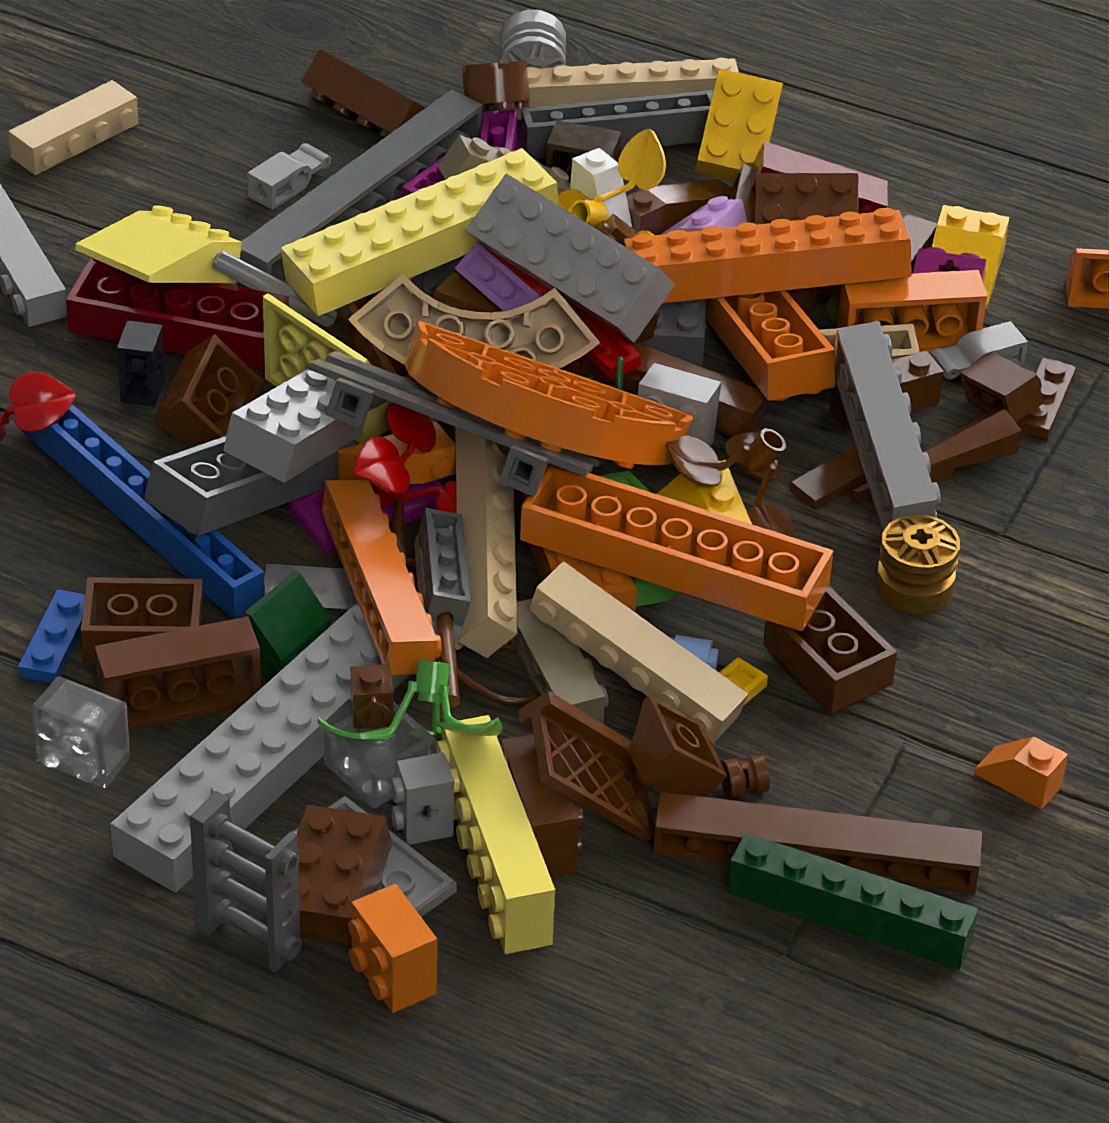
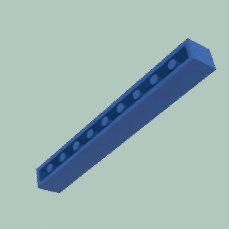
[21,404,265,619]

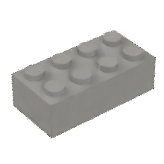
[223,369,364,483]

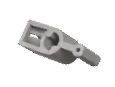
[247,143,331,210]
[930,321,1028,380]

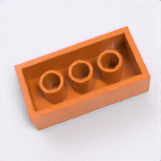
[837,270,987,353]

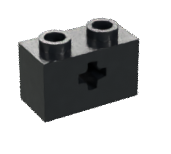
[117,321,165,407]

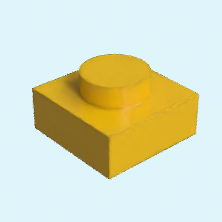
[719,657,768,705]

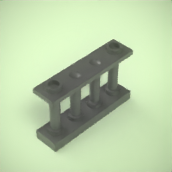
[190,791,302,973]

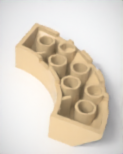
[348,274,600,369]

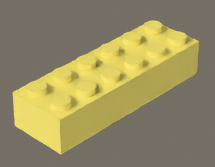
[436,715,555,954]

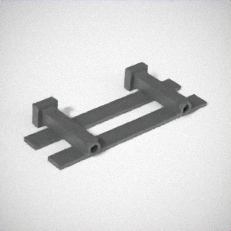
[308,351,605,496]

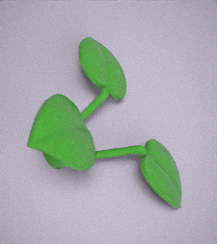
[318,660,502,741]

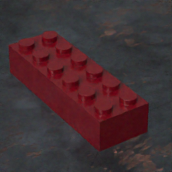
[66,258,289,371]

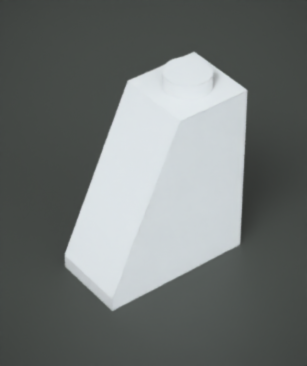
[570,148,632,228]

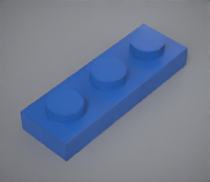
[18,589,85,684]

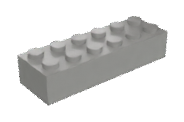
[466,173,675,343]
[834,321,941,531]

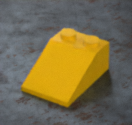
[932,205,1009,309]

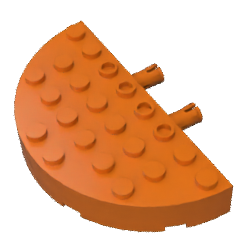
[405,321,694,469]

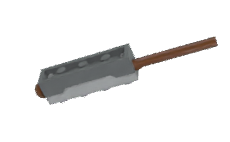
[414,508,471,708]

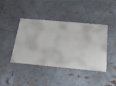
[264,564,357,610]

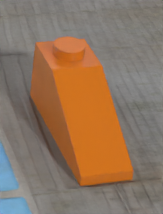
[337,422,456,484]

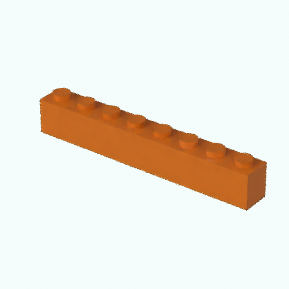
[321,480,442,675]

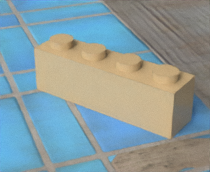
[9,80,139,175]

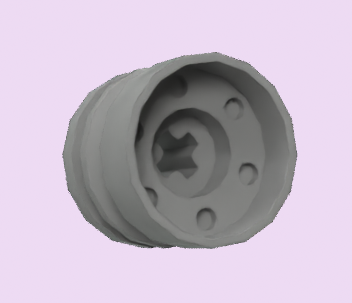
[500,10,566,68]

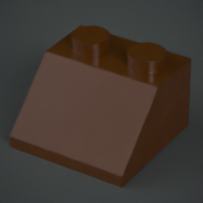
[629,695,727,797]

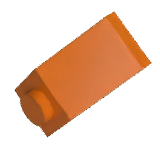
[974,737,1068,810]

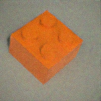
[348,883,437,1013]

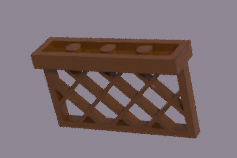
[518,691,655,842]

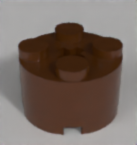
[462,61,530,112]

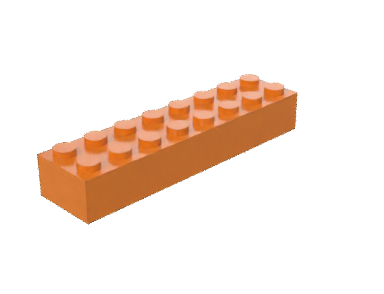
[624,208,912,303]
[520,464,834,632]

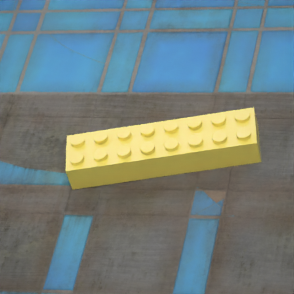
[281,148,559,316]

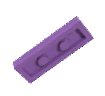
[455,242,541,311]

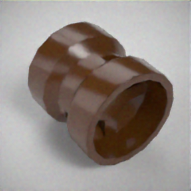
[721,754,770,799]

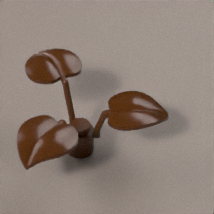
[667,428,799,539]

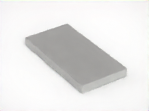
[293,796,457,917]

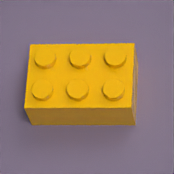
[695,68,783,182]

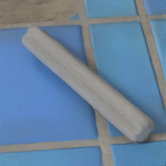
[212,251,337,327]

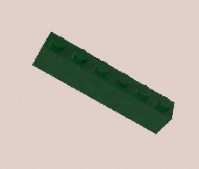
[728,832,978,970]

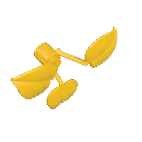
[558,129,666,236]

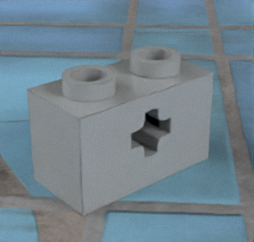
[391,752,454,845]

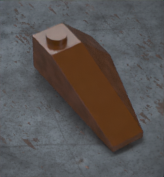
[626,178,731,235]

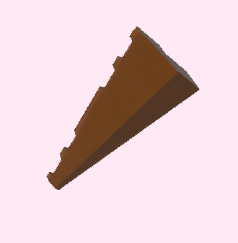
[850,409,1022,504]

